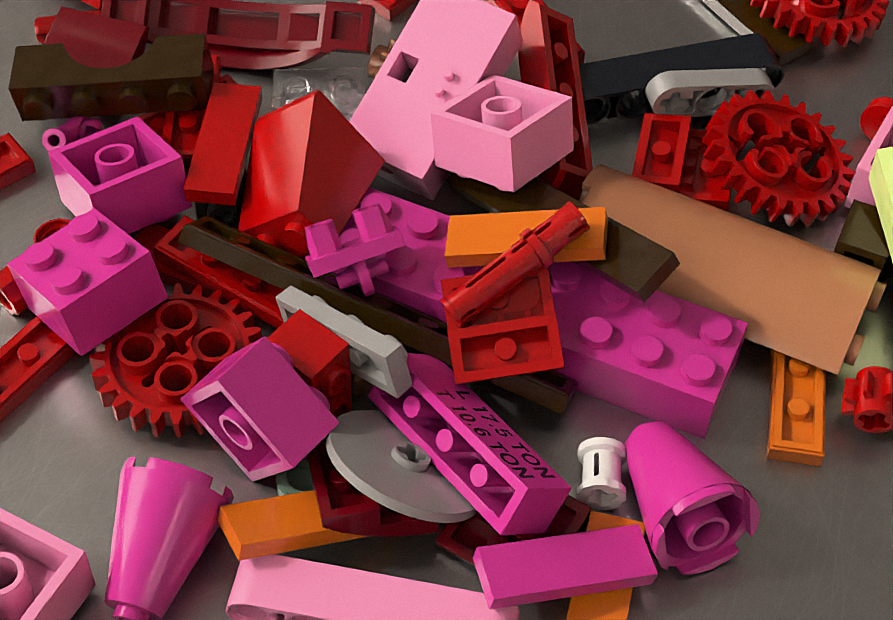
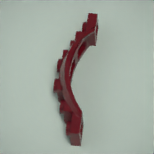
[101,0,376,71]

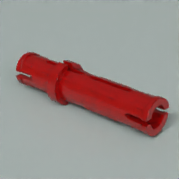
[439,201,590,328]

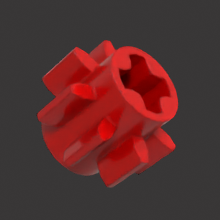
[841,366,893,433]

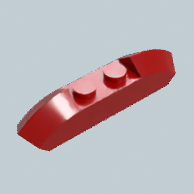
[518,0,593,201]

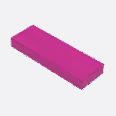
[473,524,658,610]

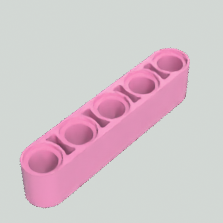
[225,554,520,620]

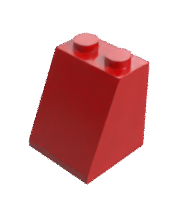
[238,89,385,257]

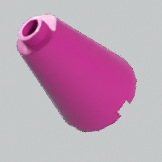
[625,421,761,575]
[104,457,234,620]

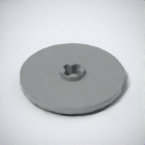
[326,410,478,523]

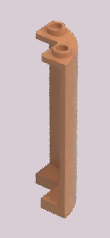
[579,164,887,375]

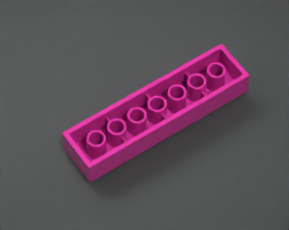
[332,187,748,439]

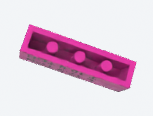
[368,353,572,535]

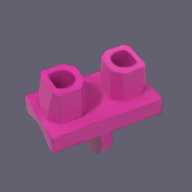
[305,202,405,297]

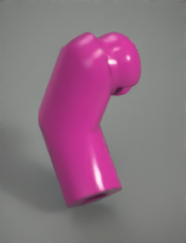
[42,116,103,151]

